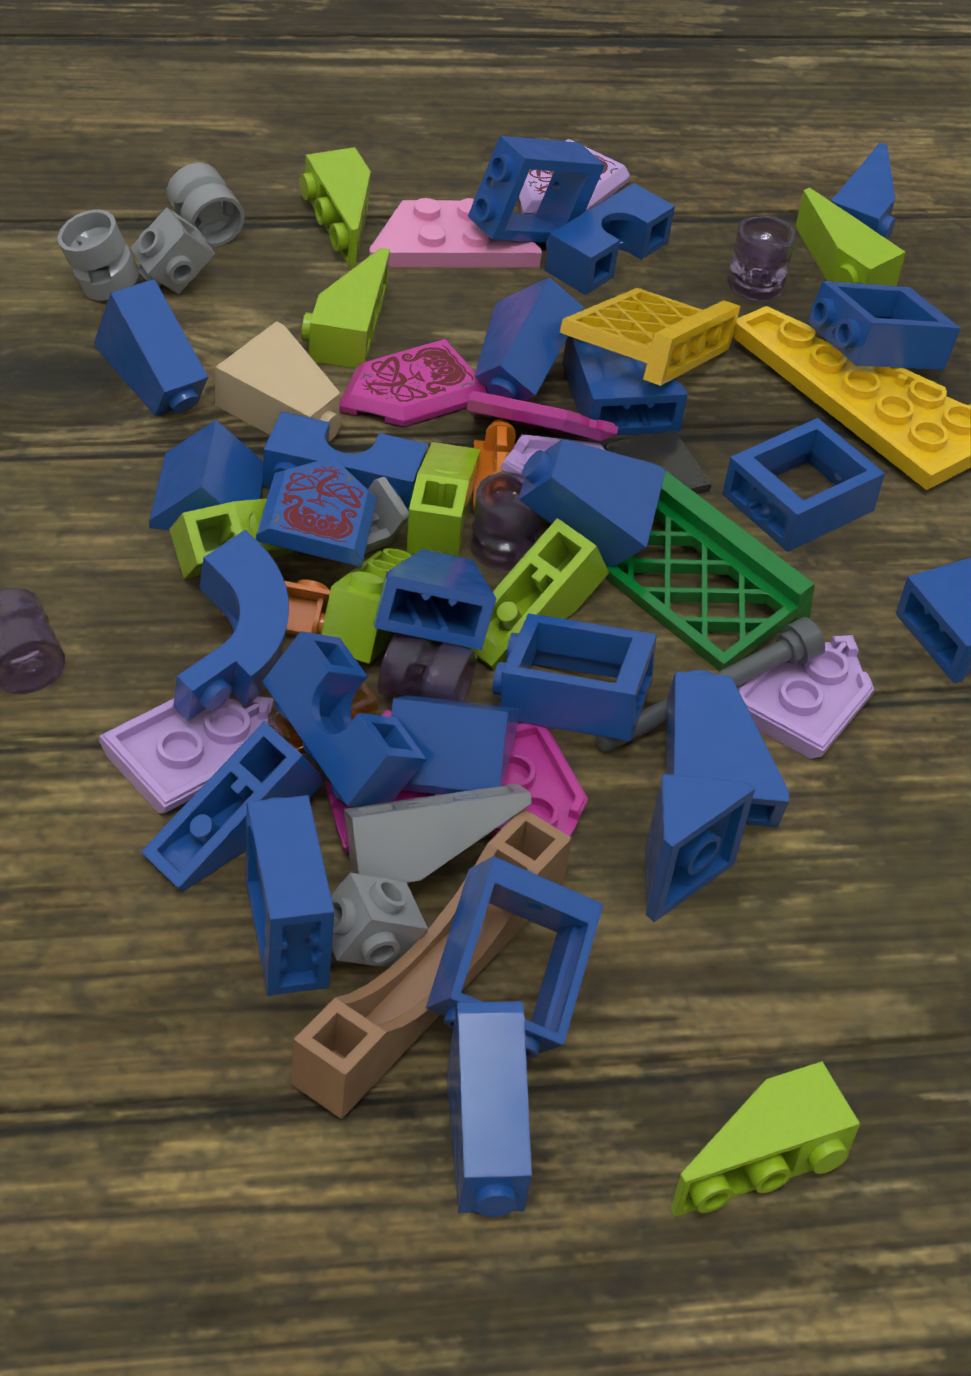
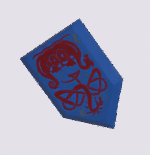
[255,457,377,567]

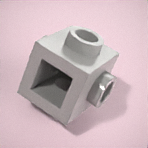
[130,207,215,294]
[331,872,428,968]

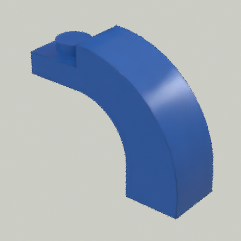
[173,530,289,721]

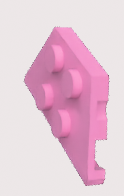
[369,198,542,268]

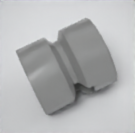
[167,162,245,248]
[57,209,139,301]

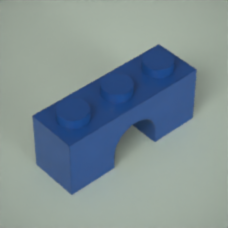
[545,183,675,295]
[263,412,428,511]
[262,631,427,807]

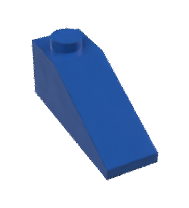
[831,143,896,240]
[141,721,326,892]

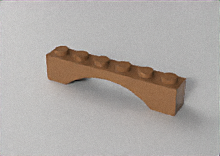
[291,809,572,1119]

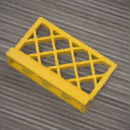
[560,288,740,386]

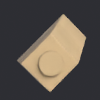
[215,321,341,441]

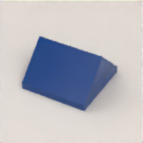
[149,420,263,530]
[391,695,520,795]
[645,774,755,922]

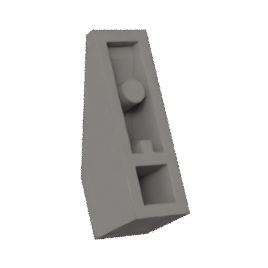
[344,784,532,883]

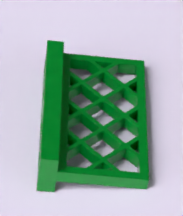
[604,471,814,671]

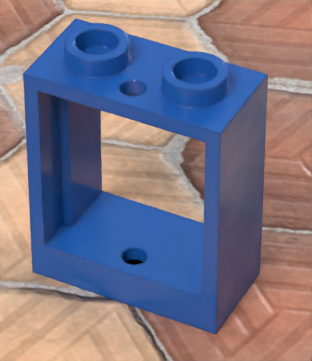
[468,136,605,242]
[807,281,961,370]
[722,418,885,552]
[493,613,657,741]
[245,795,334,996]
[426,856,603,1058]

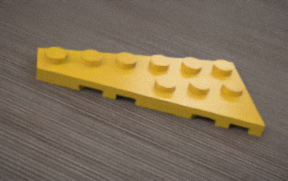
[732,306,971,490]

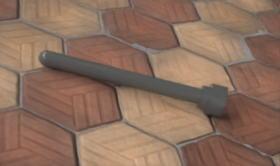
[595,617,825,752]

